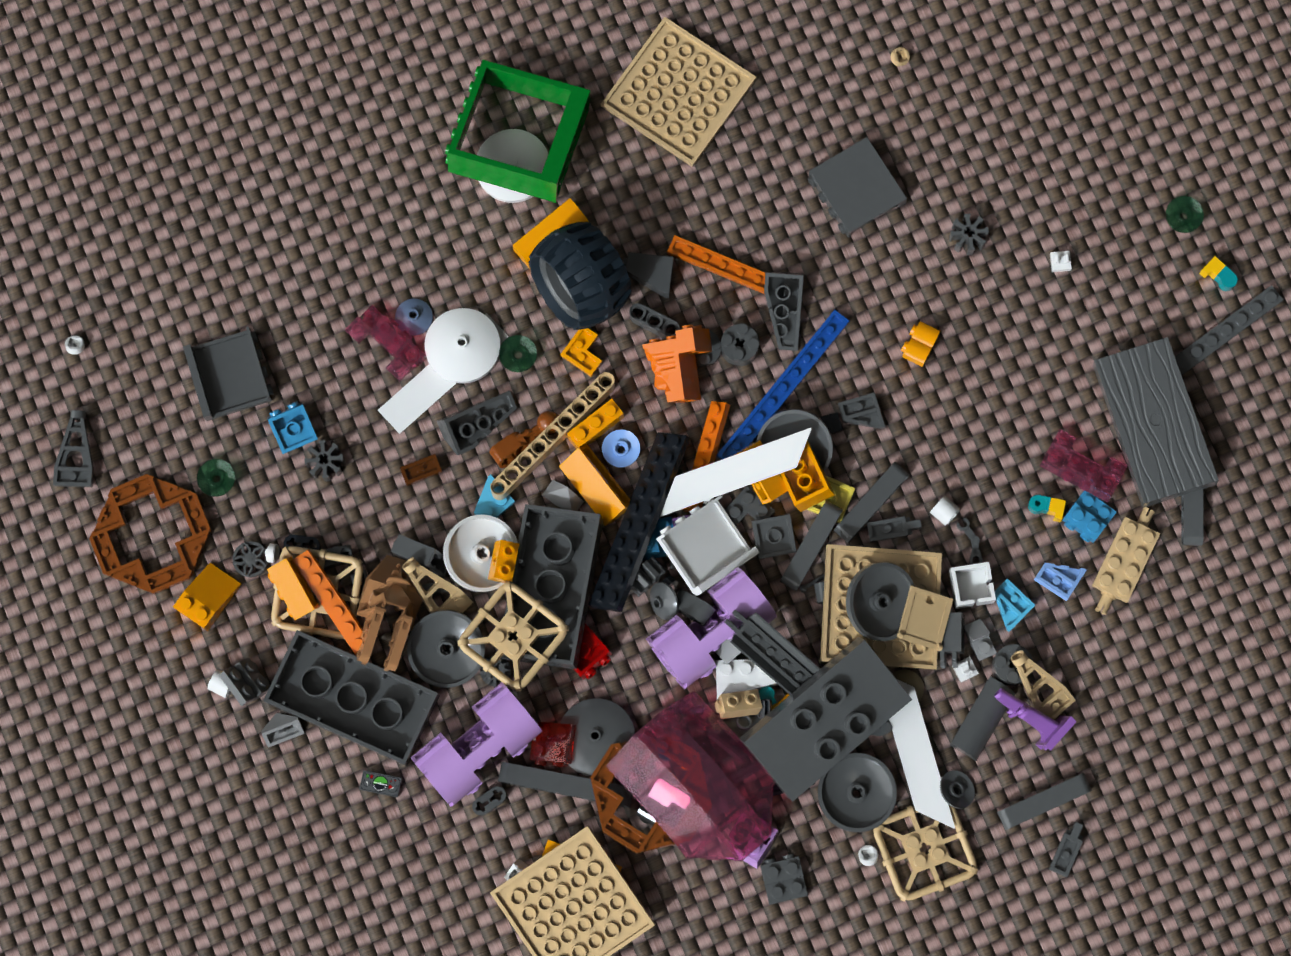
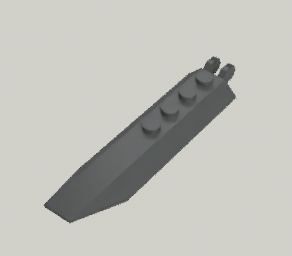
[724,610,820,695]

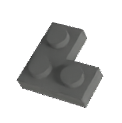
[725,486,775,526]

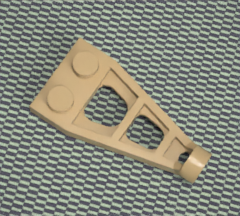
[402,557,473,613]
[1010,650,1076,720]

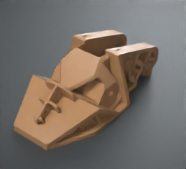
[356,555,422,671]

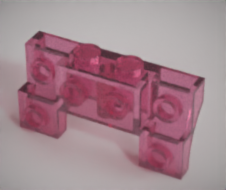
[345,305,427,382]
[1040,429,1128,503]

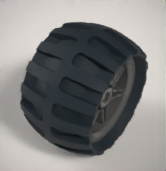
[529,222,632,330]

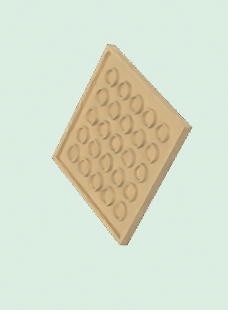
[601,17,756,167]
[820,544,942,670]
[490,826,655,956]

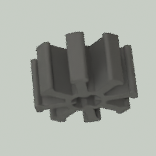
[949,213,989,255]
[304,440,345,482]
[631,556,666,597]

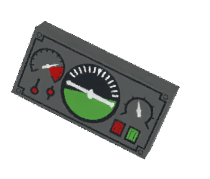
[359,770,402,798]

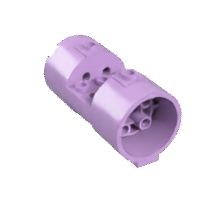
[646,567,777,689]
[411,682,542,807]

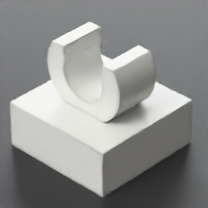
[1050,251,1072,272]
[952,656,979,683]

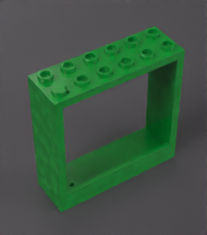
[445,60,590,203]

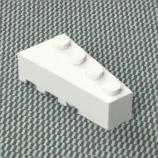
[716,659,778,699]

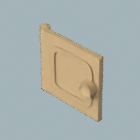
[897,586,953,651]

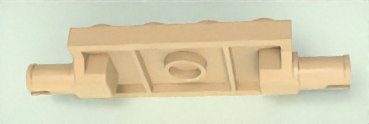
[1092,507,1160,615]

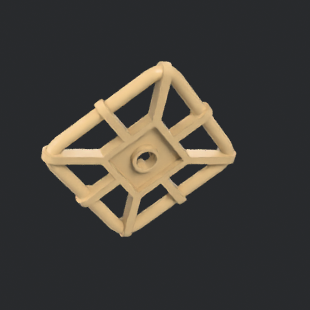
[271,546,363,639]
[457,581,569,692]
[873,804,978,902]

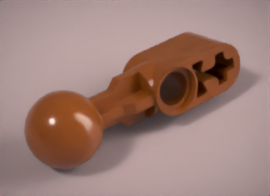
[489,411,559,468]

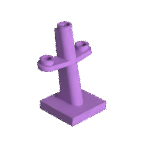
[994,688,1077,751]

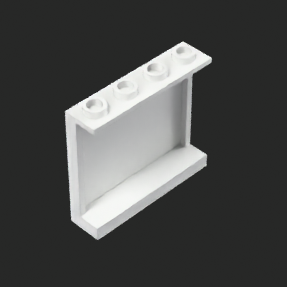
[656,495,760,596]

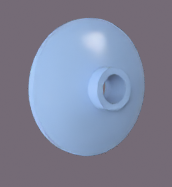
[602,430,640,467]

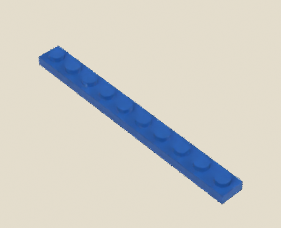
[717,309,849,460]

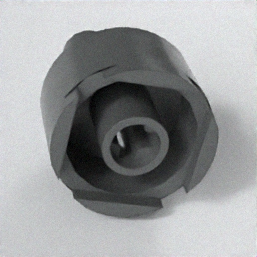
[721,323,759,366]
[992,644,1033,686]

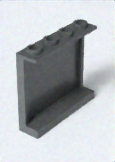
[808,137,907,238]
[183,326,274,421]

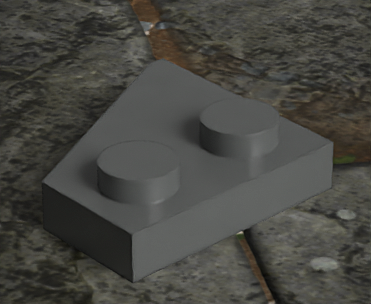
[838,392,885,429]

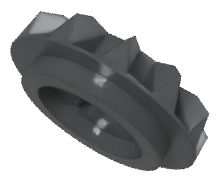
[480,656,511,687]

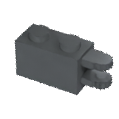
[938,612,965,668]

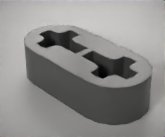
[472,787,507,816]

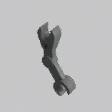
[956,518,983,565]

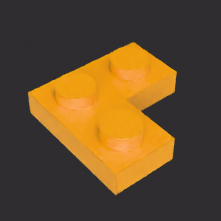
[560,328,602,377]

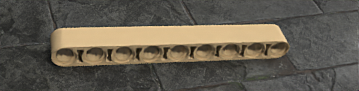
[490,372,615,500]

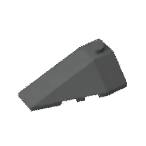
[764,272,804,351]
[437,391,517,455]

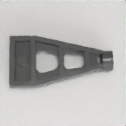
[53,410,94,488]

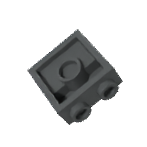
[219,658,270,706]
[760,854,808,905]

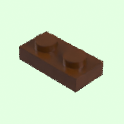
[400,454,443,486]

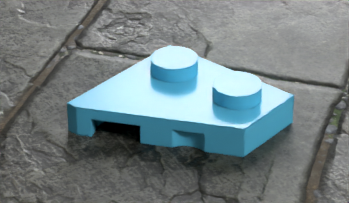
[474,474,515,518]
[995,578,1035,632]

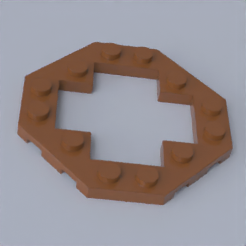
[89,474,211,594]
[590,732,712,853]

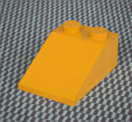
[780,440,835,512]
[173,563,241,631]

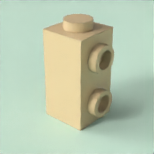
[715,689,762,719]

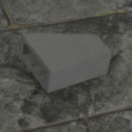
[623,252,673,298]
[391,534,447,578]

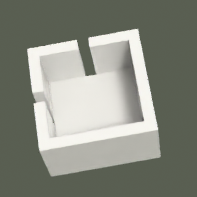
[949,562,996,609]

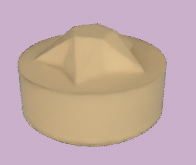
[891,47,910,67]

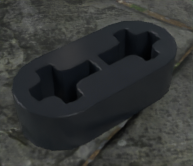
[284,535,321,550]

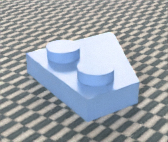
[1034,563,1086,601]

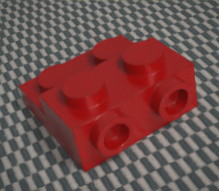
[574,623,612,680]

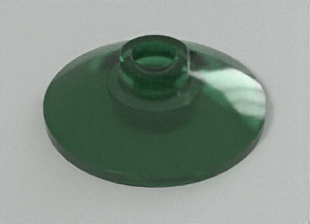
[1166,196,1204,233]
[499,335,537,373]
[197,459,235,497]

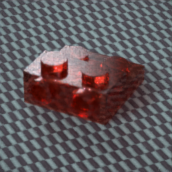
[530,722,576,767]

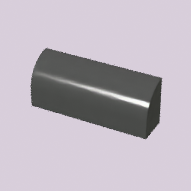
[950,676,1015,761]

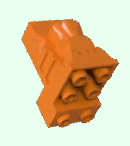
[642,325,712,403]

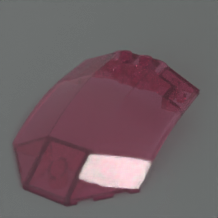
[606,691,773,861]

